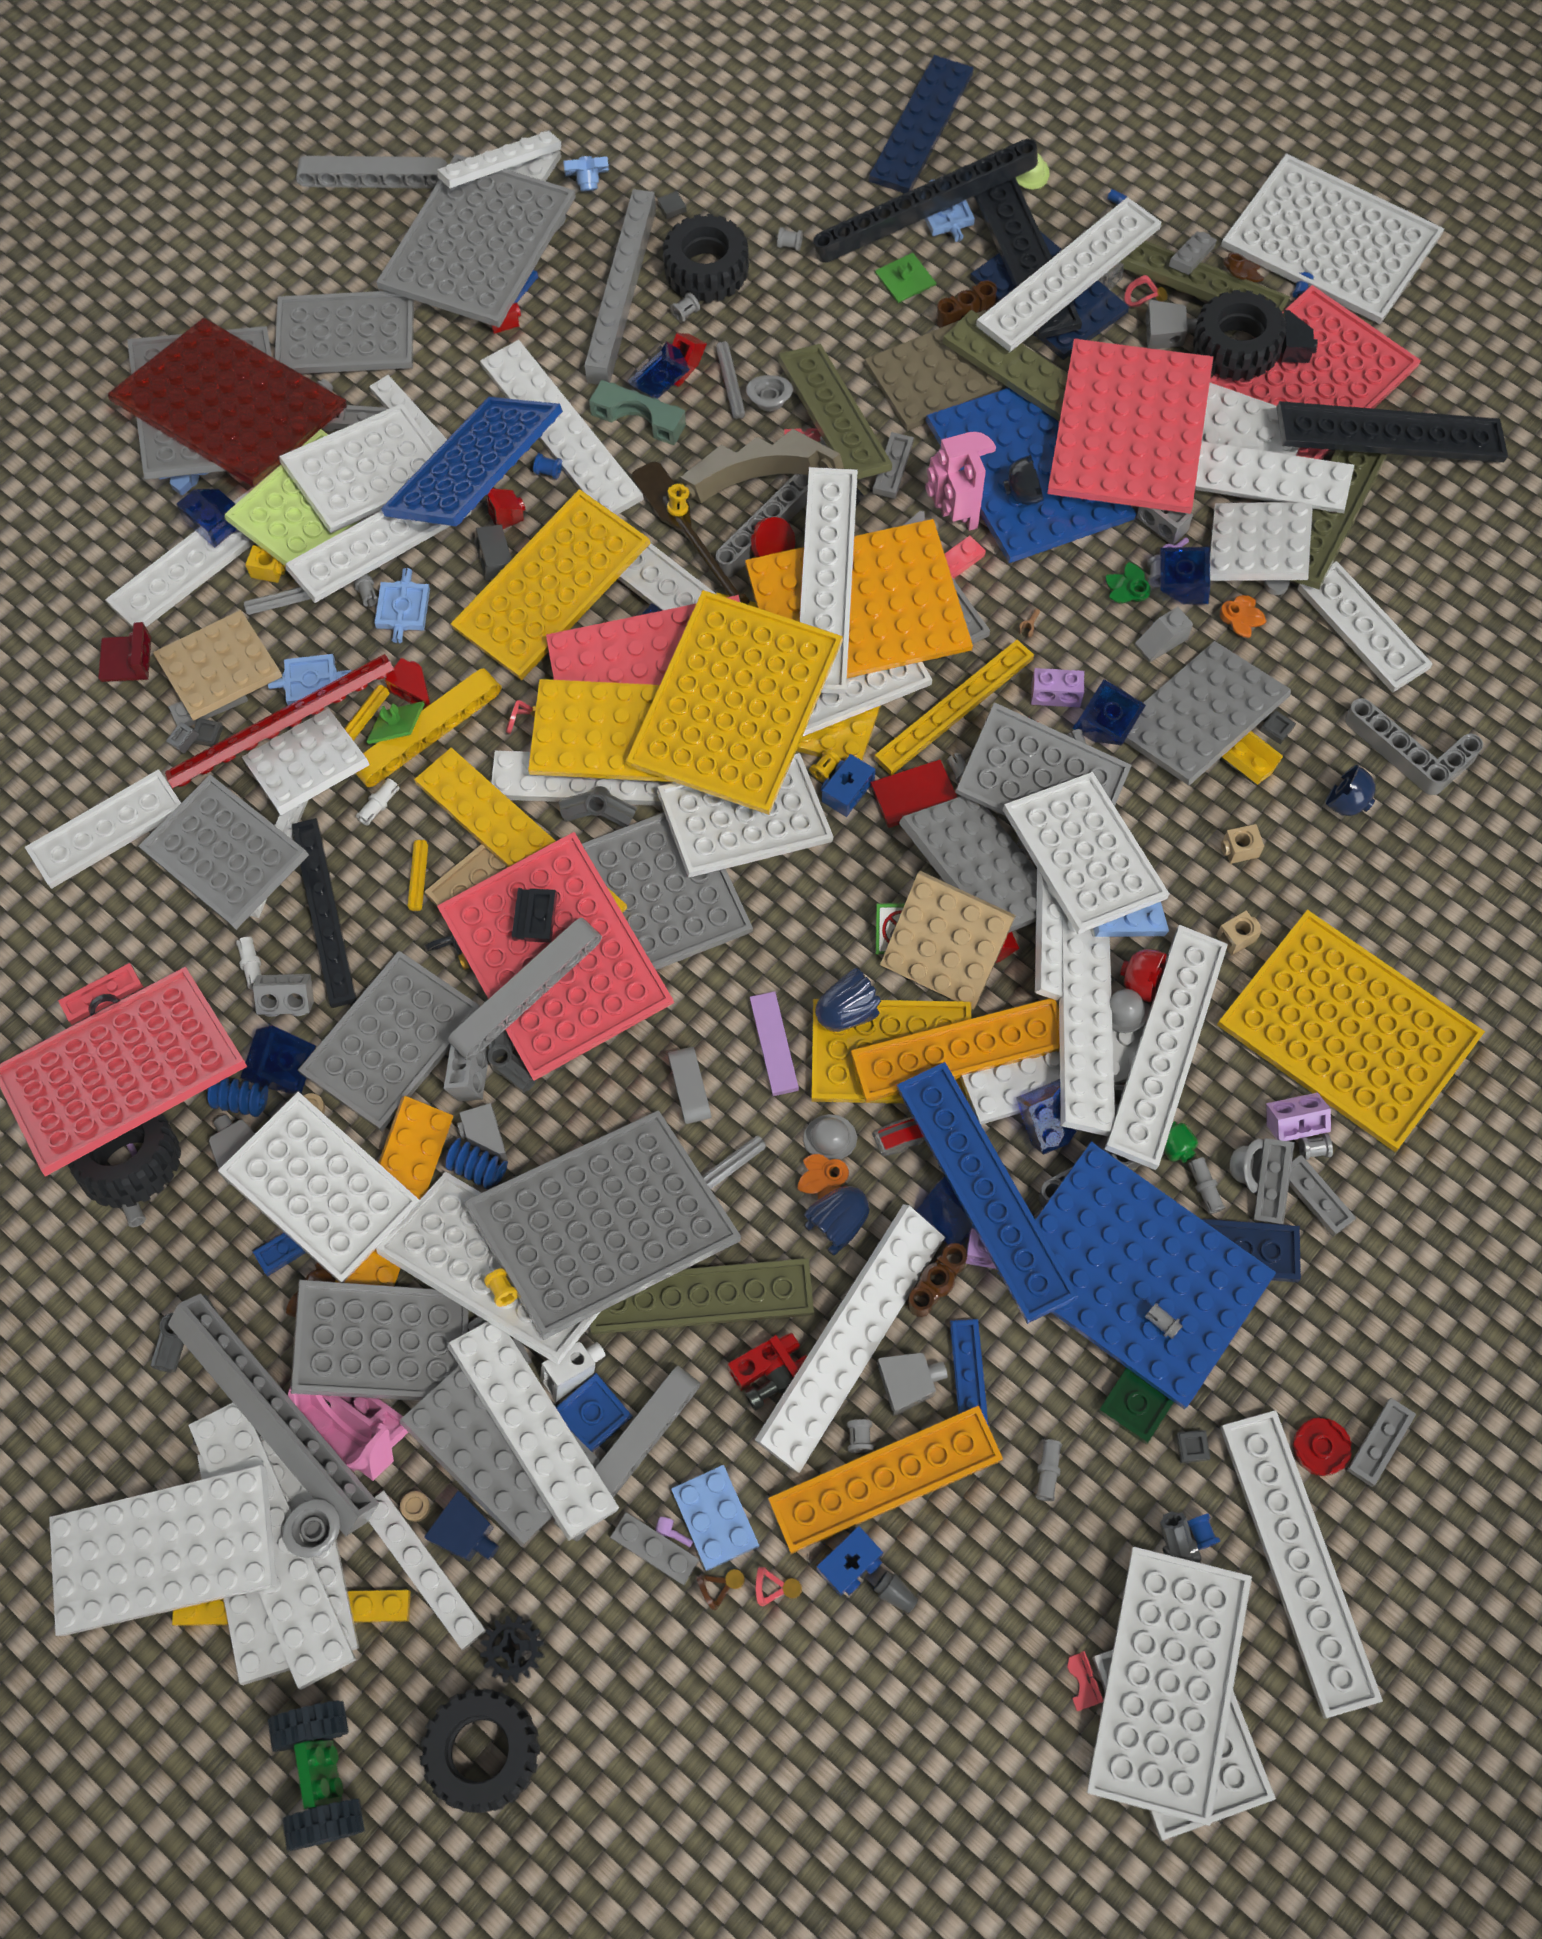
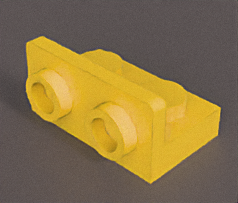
[1222,731,1283,785]

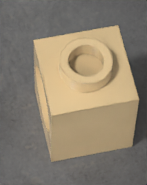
[1221,824,1264,864]
[1216,910,1262,956]

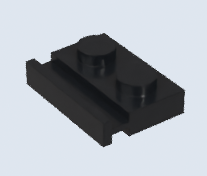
[512,888,557,943]

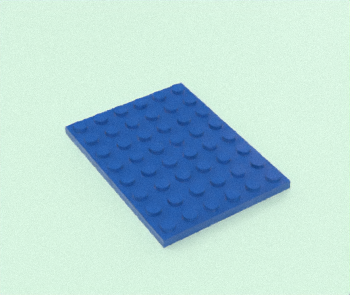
[926,388,1136,563]
[997,1142,1276,1409]

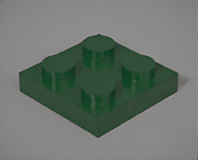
[1098,1368,1174,1445]

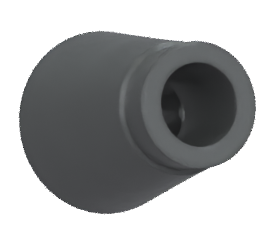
[873,1571,919,1613]

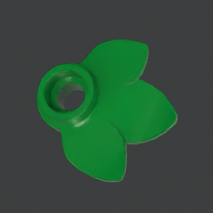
[1105,562,1151,603]

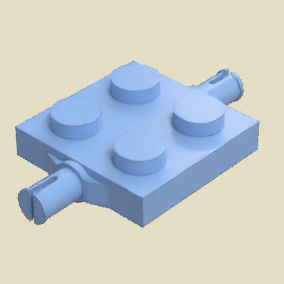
[925,179,975,242]
[375,568,430,643]
[268,654,352,705]

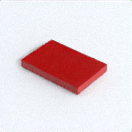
[870,759,958,828]

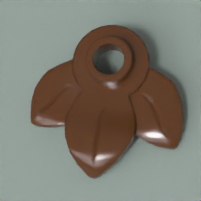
[1223,253,1264,282]

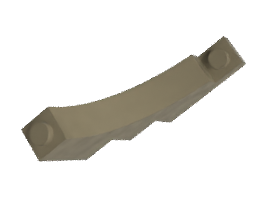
[680,429,844,504]

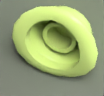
[1015,154,1050,190]

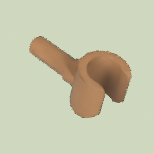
[1019,609,1040,638]

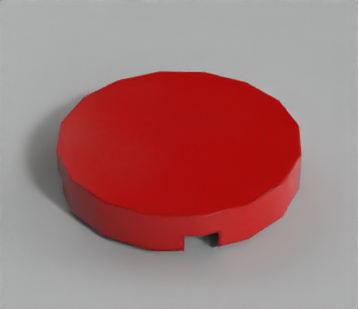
[751,517,796,557]
[1293,1418,1351,1477]

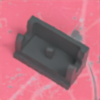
[474,525,512,581]

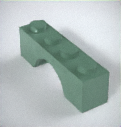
[589,380,686,446]

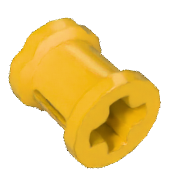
[667,484,689,516]
[809,749,841,782]
[484,1268,518,1307]

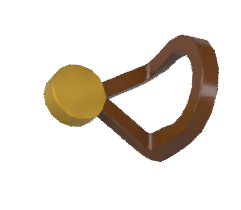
[696,1569,745,1610]

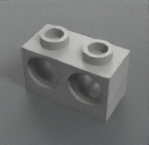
[1137,507,1193,545]
[253,974,314,1017]
[444,1045,489,1102]

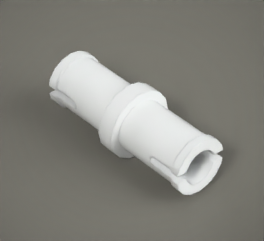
[356,778,400,826]
[236,937,262,990]

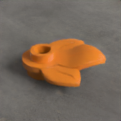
[1220,595,1266,638]
[797,1154,849,1200]

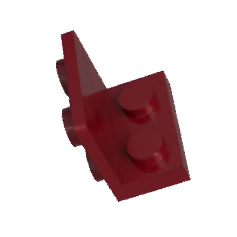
[98,622,152,682]

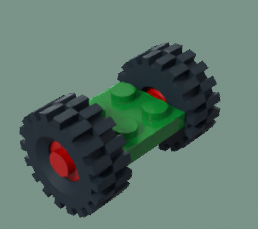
[267,1700,365,1851]

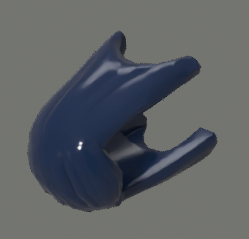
[815,968,881,1032]
[804,1186,870,1255]

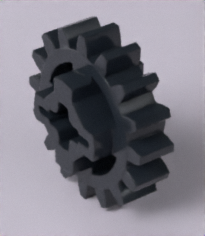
[480,1616,545,1683]

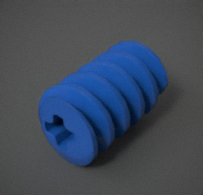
[207,1077,268,1117]
[445,1138,508,1190]

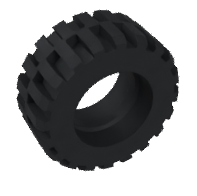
[663,214,749,303]
[1193,290,1286,381]
[67,1113,181,1208]
[420,1689,540,1813]

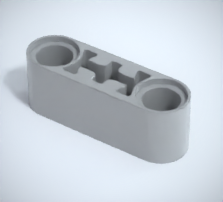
[667,1046,711,1125]

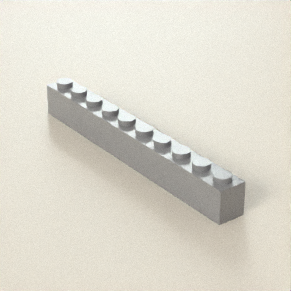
[585,189,656,385]
[168,1293,379,1537]

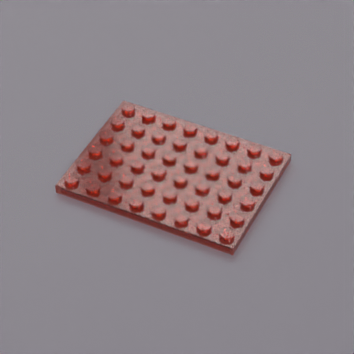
[108,318,347,487]

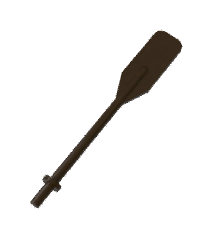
[632,462,749,605]

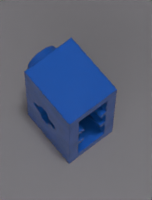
[821,754,876,817]
[816,1526,883,1597]

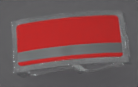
[872,1117,927,1157]

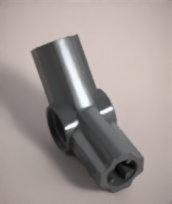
[559,786,637,827]
[488,1030,537,1093]
[150,1295,217,1373]
[1160,1511,1201,1563]

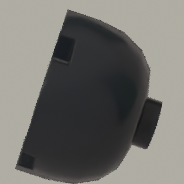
[1003,455,1044,505]

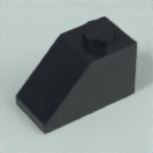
[1281,310,1318,363]

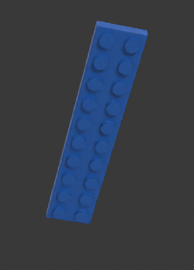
[897,1062,1078,1324]

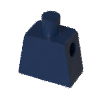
[424,1491,499,1561]

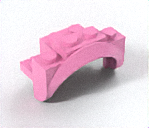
[926,432,996,531]
[288,1387,408,1481]

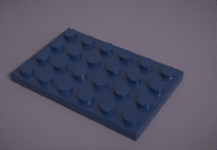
[970,231,1129,360]

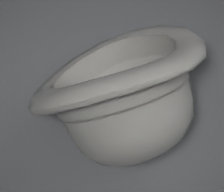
[746,375,793,412]
[1110,989,1150,1033]
[803,1114,857,1160]
[1230,1138,1264,1193]
[283,1499,340,1558]

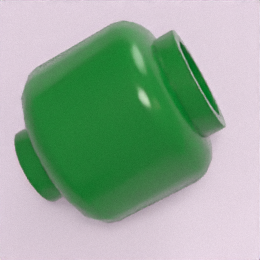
[1163,1121,1198,1163]

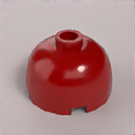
[1120,949,1167,1003]

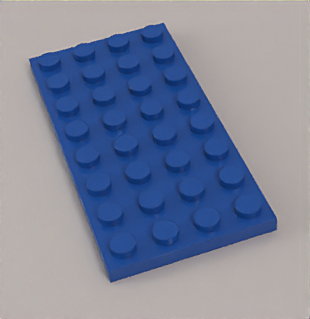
[381,397,563,526]

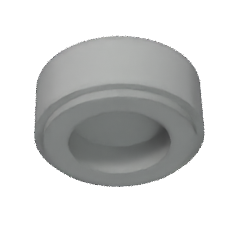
[1264,580,1290,595]

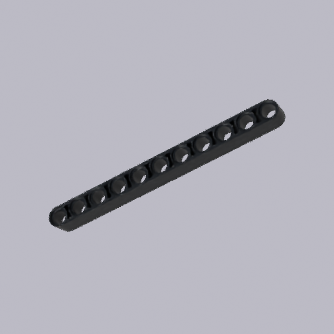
[813,139,1038,263]

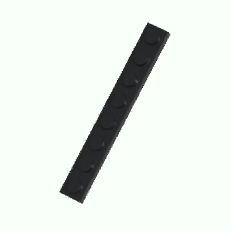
[292,818,357,1008]

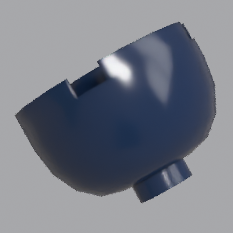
[1325,765,1376,816]

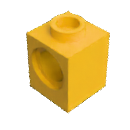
[245,545,286,583]

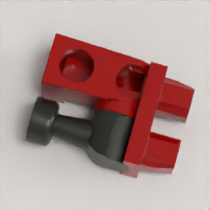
[728,1333,807,1411]

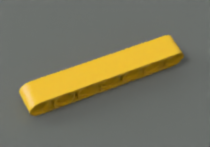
[355,668,502,787]

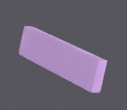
[750,992,799,1096]

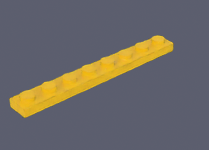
[874,640,1034,775]
[172,1590,411,1626]

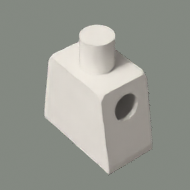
[540,1342,605,1402]

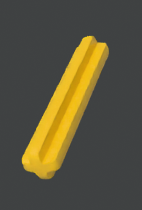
[344,684,389,741]
[407,840,428,911]

